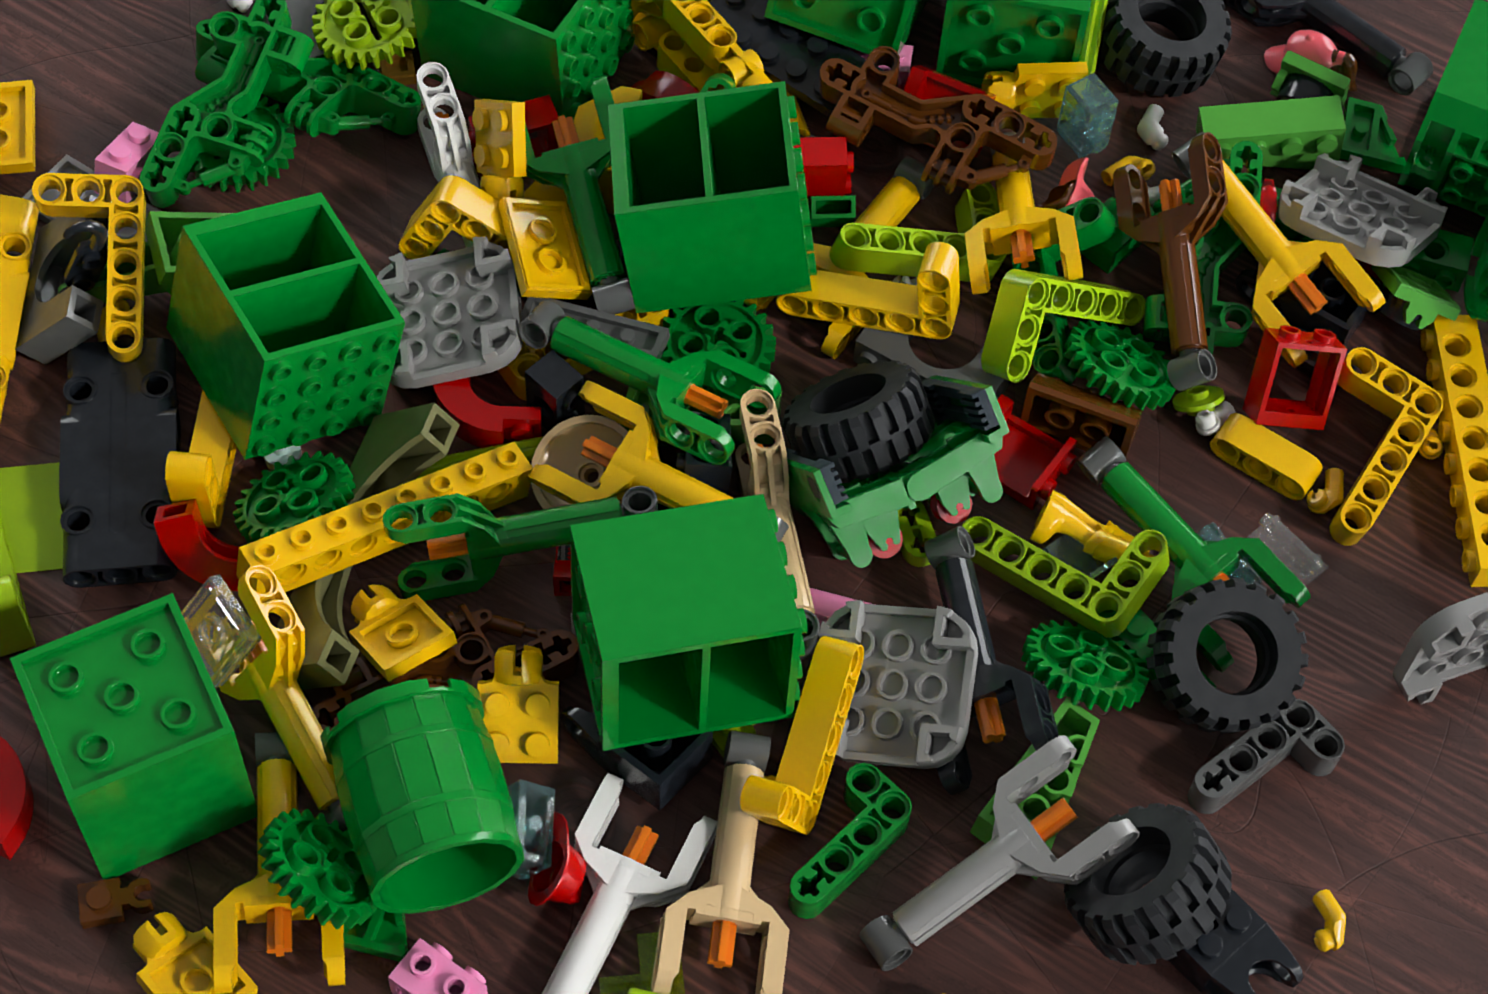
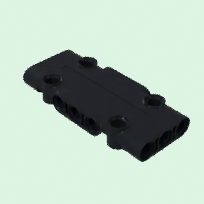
[59,338,181,588]

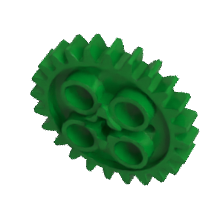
[190,97,296,193]
[661,300,776,381]
[1064,319,1176,410]
[233,451,356,543]
[1021,620,1149,712]
[258,808,378,929]

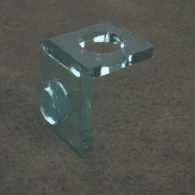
[1043,535,1118,579]

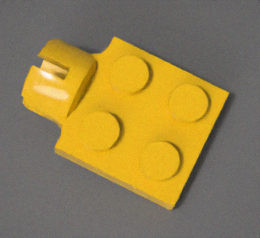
[982,62,1088,119]
[472,99,527,201]
[349,584,457,682]
[477,645,559,764]
[133,912,258,994]

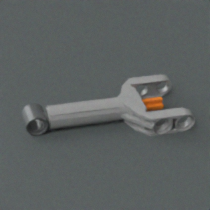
[859,735,1139,971]

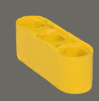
[1210,413,1323,500]

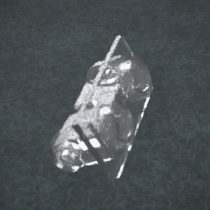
[1247,513,1329,587]

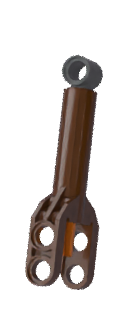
[1113,132,1228,391]

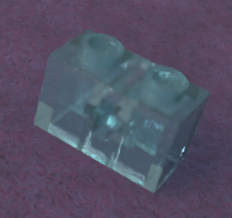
[1056,73,1119,158]

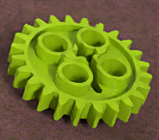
[312,0,417,70]

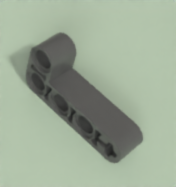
[1187,699,1345,814]

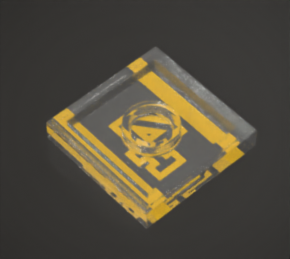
[181,574,262,688]

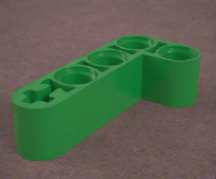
[788,763,912,919]

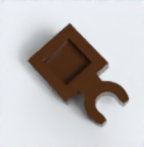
[77,877,154,929]

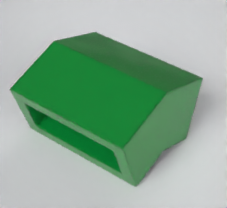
[809,195,856,227]

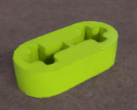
[898,501,936,567]

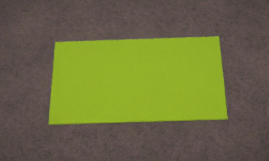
[0,462,63,573]

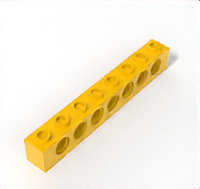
[1420,315,1488,587]
[236,441,533,594]

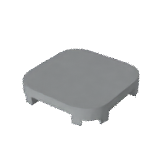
[1276,153,1448,268]
[377,236,523,389]
[1392,592,1488,705]
[818,600,978,769]

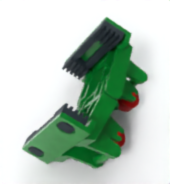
[786,375,1010,568]

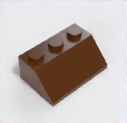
[1021,373,1143,458]

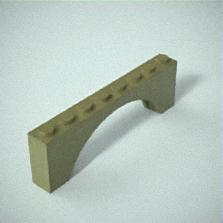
[276,403,460,690]

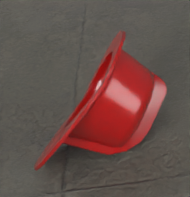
[528,811,587,906]

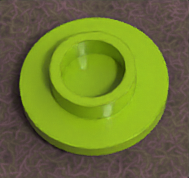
[1173,385,1225,416]

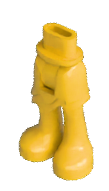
[1030,490,1154,567]

